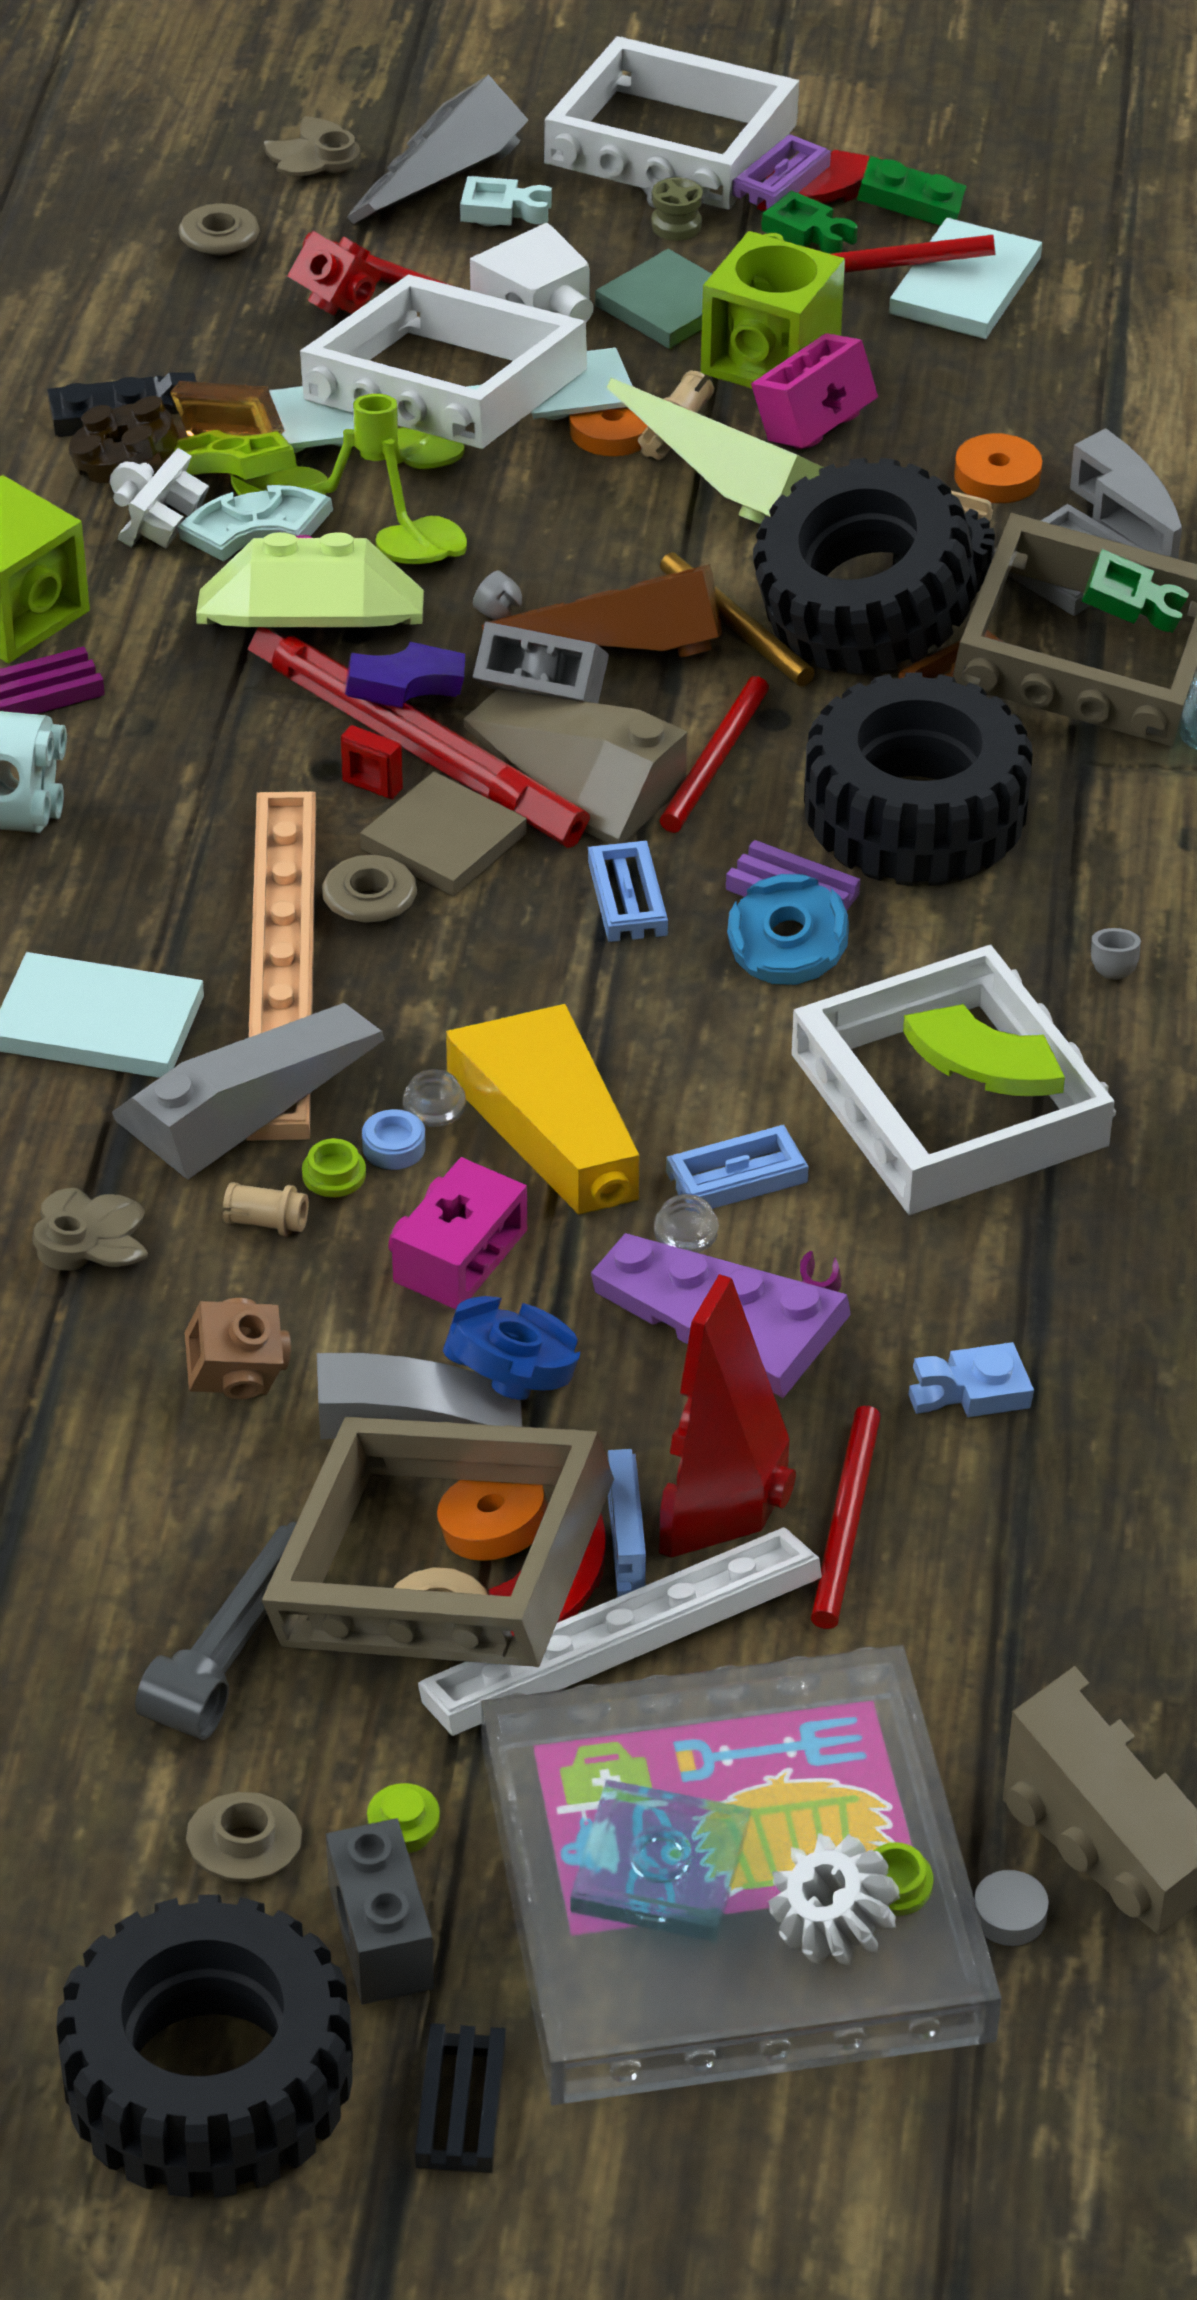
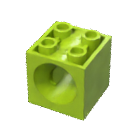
[701,231,845,389]
[0,475,90,664]

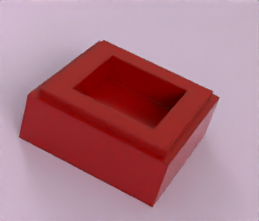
[341,725,403,800]

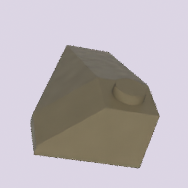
[464,689,687,844]

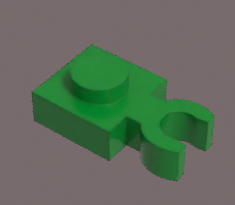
[761,190,858,254]
[1081,549,1189,633]

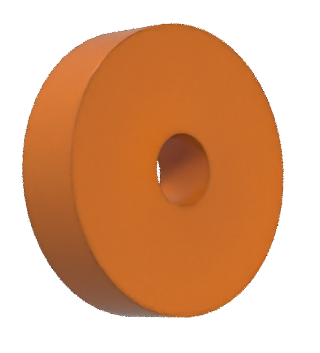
[570,407,647,456]
[954,433,1042,503]
[437,1480,548,1561]

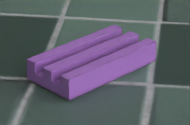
[732,134,831,209]
[726,840,860,911]

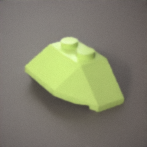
[196,532,424,627]

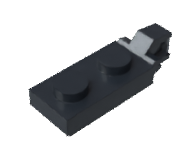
[47,372,200,437]

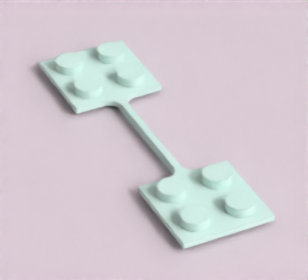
[251,347,632,453]

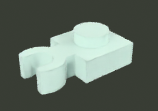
[460,176,552,227]

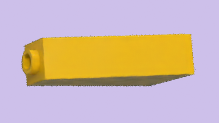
[446,1004,639,1215]

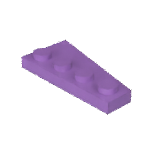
[591,1233,851,1398]

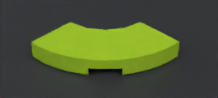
[903,1004,1065,1096]

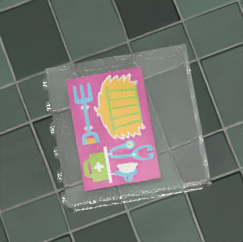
[481,1645,1002,2105]

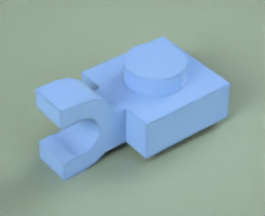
[908,1342,1034,1417]

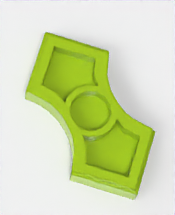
[167,429,297,480]

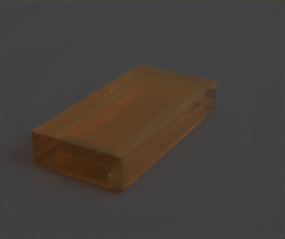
[170,381,285,436]

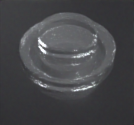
[403,1069,466,1127]
[654,1194,719,1253]

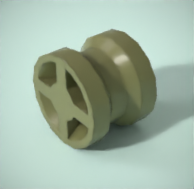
[651,177,703,241]

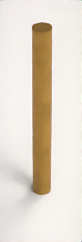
[660,552,815,687]

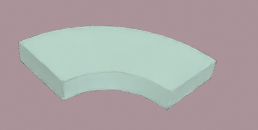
[177,485,333,562]

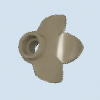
[264,116,360,176]
[32,1188,148,1270]

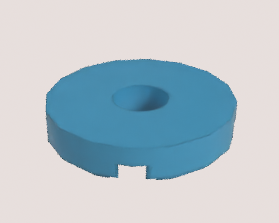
[727,874,849,985]

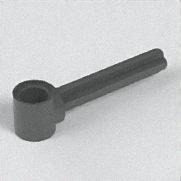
[135,1521,297,1740]

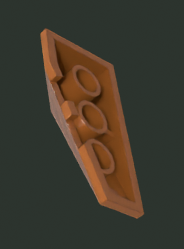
[482,564,722,657]

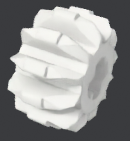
[768,1833,900,1966]

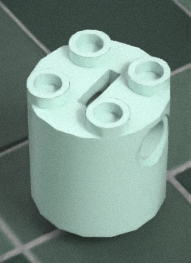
[0,711,67,833]

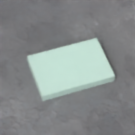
[889,218,1042,339]
[0,952,204,1078]

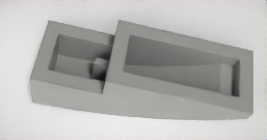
[1070,428,1182,559]
[317,1353,522,1440]

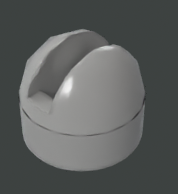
[473,570,522,620]
[1091,928,1141,980]

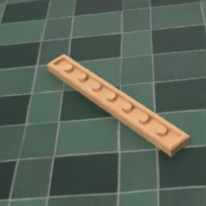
[247,791,316,1141]

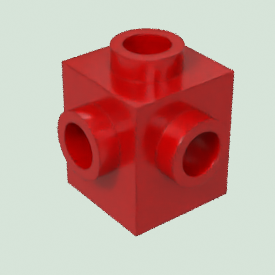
[287,231,383,316]

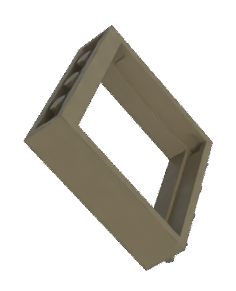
[953,513,1197,747]
[262,1417,614,1667]

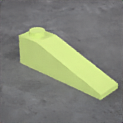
[607,378,823,524]

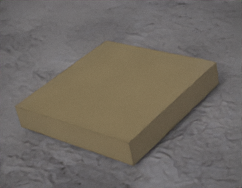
[360,771,527,897]

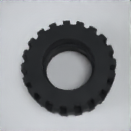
[753,458,978,675]
[804,673,1033,886]
[56,1895,353,2198]

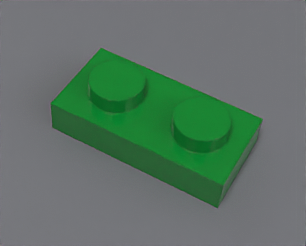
[857,156,966,226]

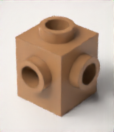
[184,1298,291,1399]

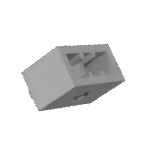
[473,621,609,703]

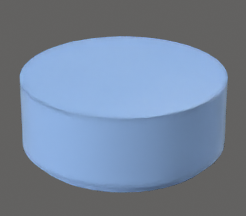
[362,1109,426,1170]

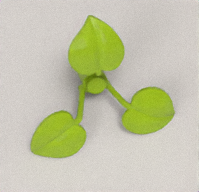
[231,394,467,564]

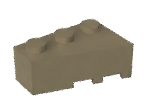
[1003,1666,1197,1935]

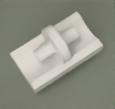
[110,448,209,549]

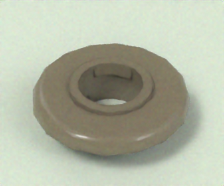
[178,203,260,256]
[322,855,417,922]
[186,1792,302,1883]

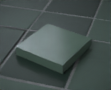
[595,249,712,349]

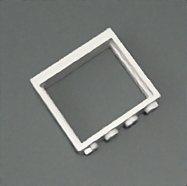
[544,36,799,210]
[300,274,587,449]
[791,944,1116,1215]

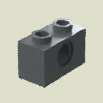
[326,1818,434,2005]

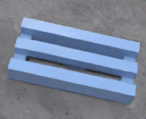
[588,841,668,942]
[666,1125,809,1215]
[608,1449,646,1597]

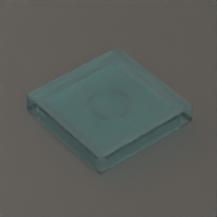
[570,1779,750,1942]

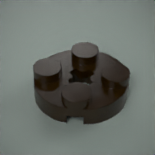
[69,396,179,483]

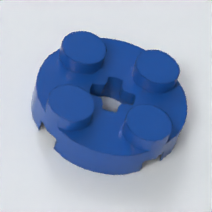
[443,1296,580,1400]

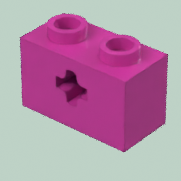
[751,333,878,449]
[388,1157,527,1310]

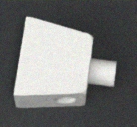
[470,222,593,323]

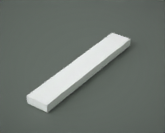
[418,1527,822,1736]

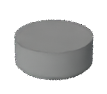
[973,1870,1049,1946]

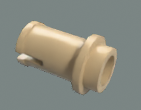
[223,1182,309,1237]

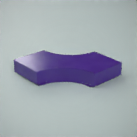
[345,642,465,708]

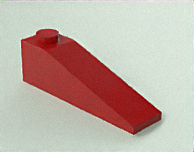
[659,1274,796,1558]

